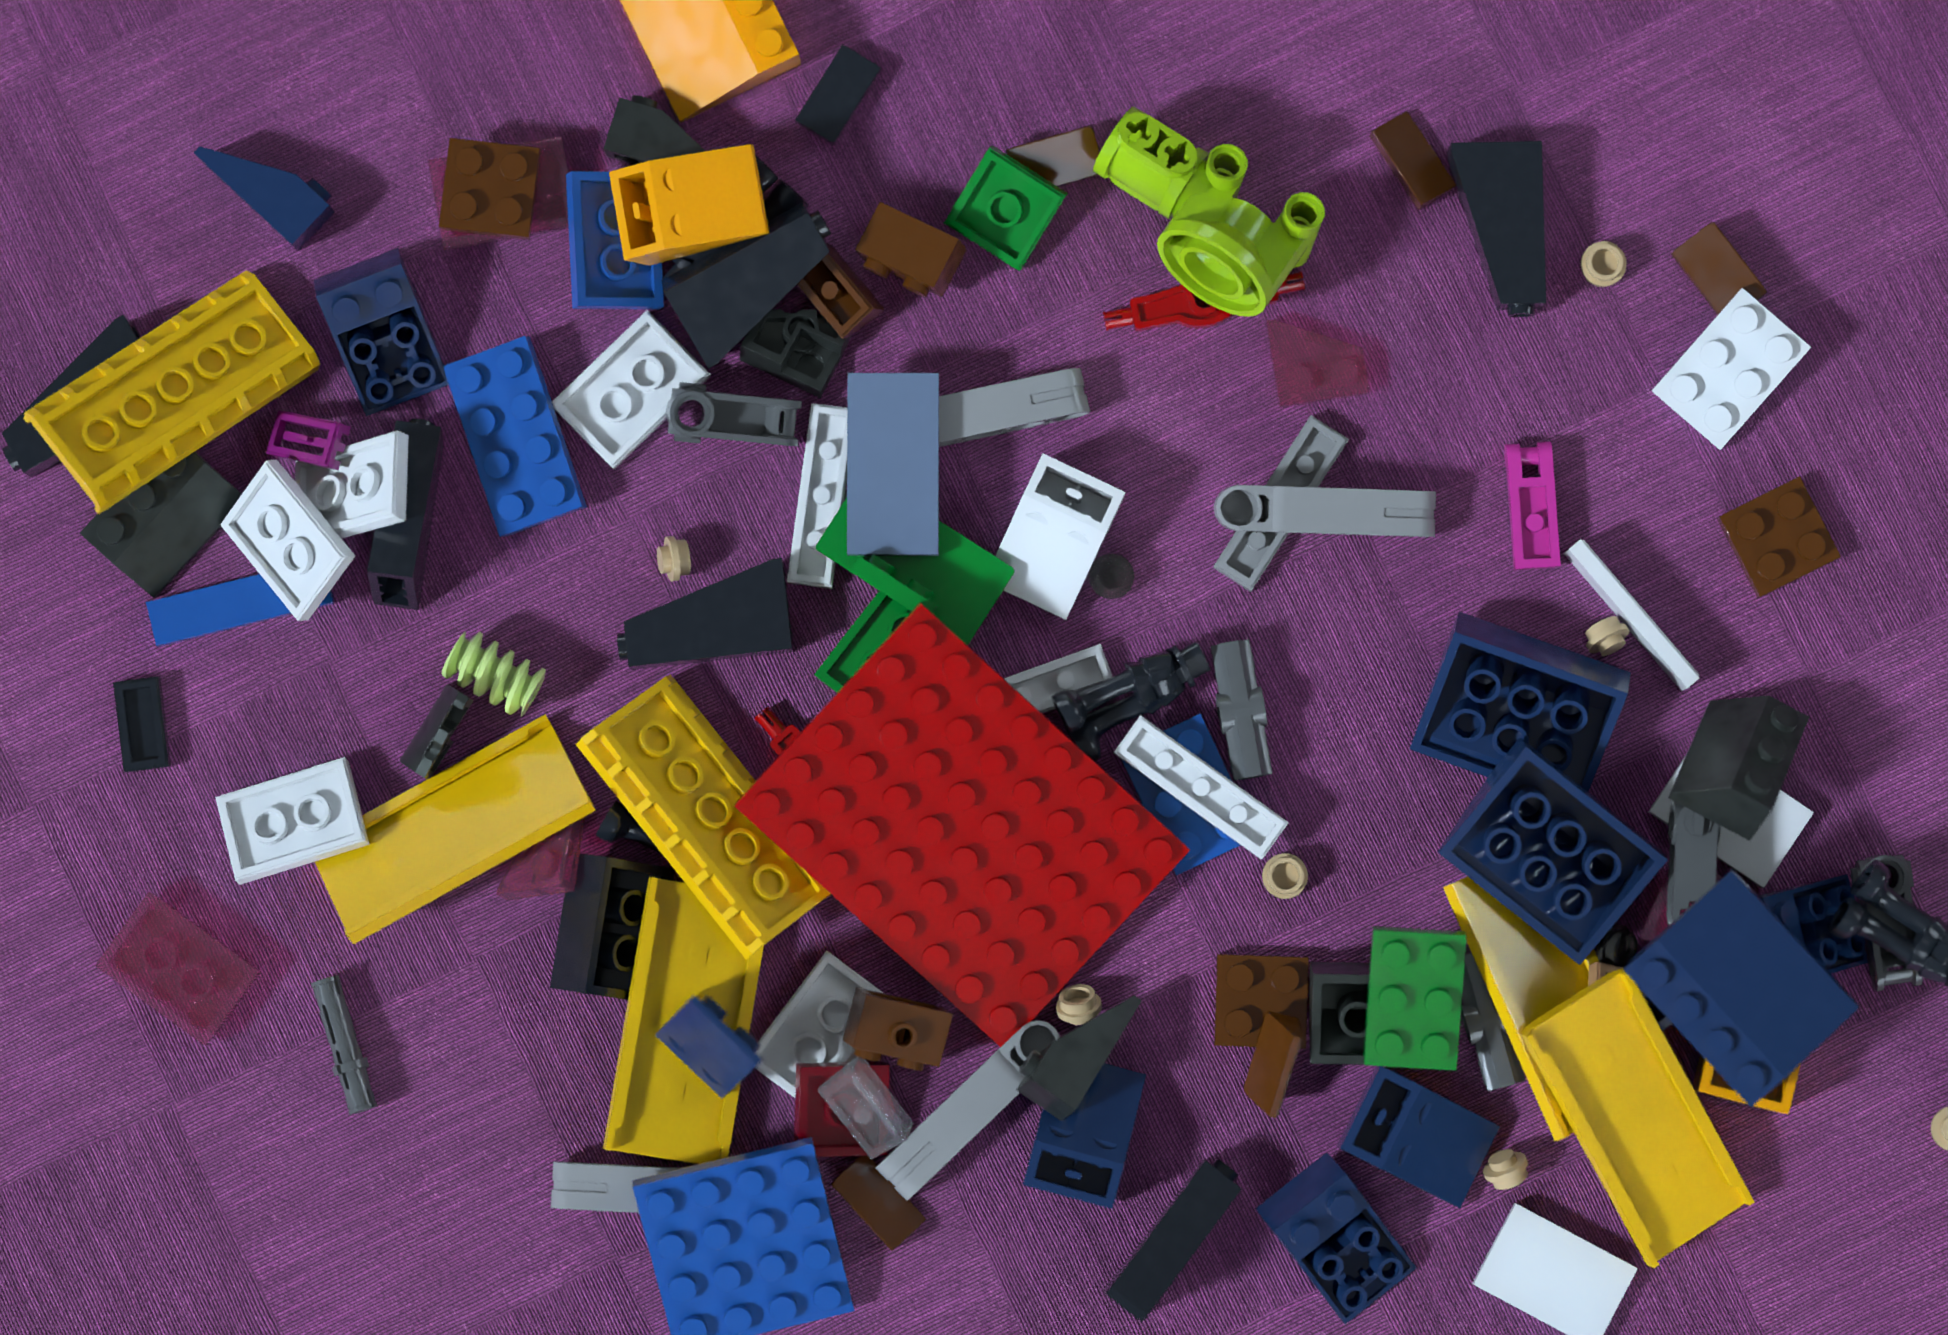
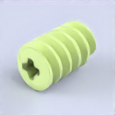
[442,631,546,717]

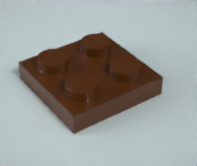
[439,138,541,240]
[1717,476,1841,598]
[1214,954,1309,1049]

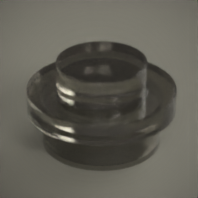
[1089,554,1134,599]
[1596,923,1638,967]

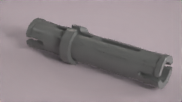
[311,975,378,1115]

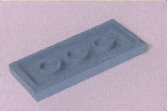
[847,373,939,556]

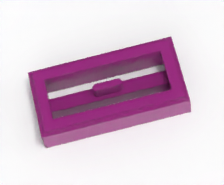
[266,410,351,470]

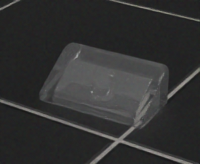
[817,1056,913,1160]

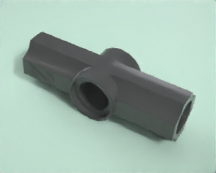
[1210,639,1273,781]
[1461,953,1526,1091]

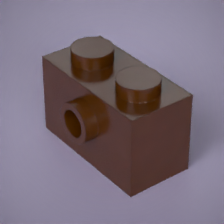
[855,202,967,298]
[843,987,953,1071]

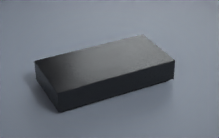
[795,44,881,146]
[113,676,171,773]

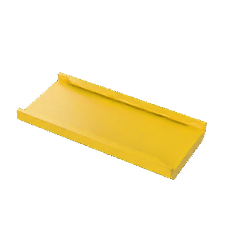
[24,270,320,514]
[576,674,832,960]
[315,714,595,944]
[1443,876,1600,1141]
[603,877,764,1164]
[1520,968,1754,1268]

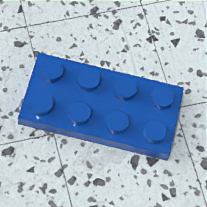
[443,336,587,537]

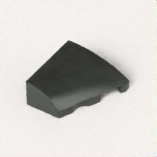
[740,309,852,398]
[399,684,473,779]

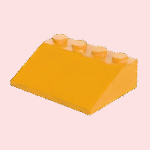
[620,0,801,123]

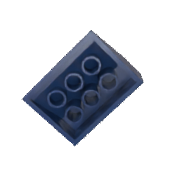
[1410,611,1631,792]
[1438,738,1668,965]
[1624,869,1860,1107]

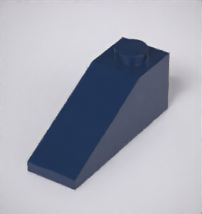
[194,146,335,251]

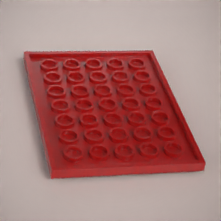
[734,602,1190,1047]

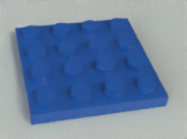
[632,1137,854,1335]

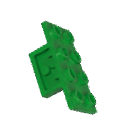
[816,498,1015,645]

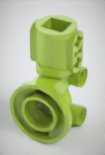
[1093,106,1325,317]

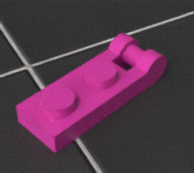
[1504,441,1561,571]

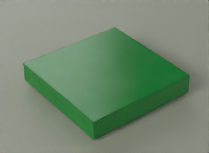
[944,145,1068,271]

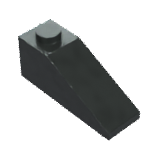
[603,95,705,165]
[1016,995,1142,1121]

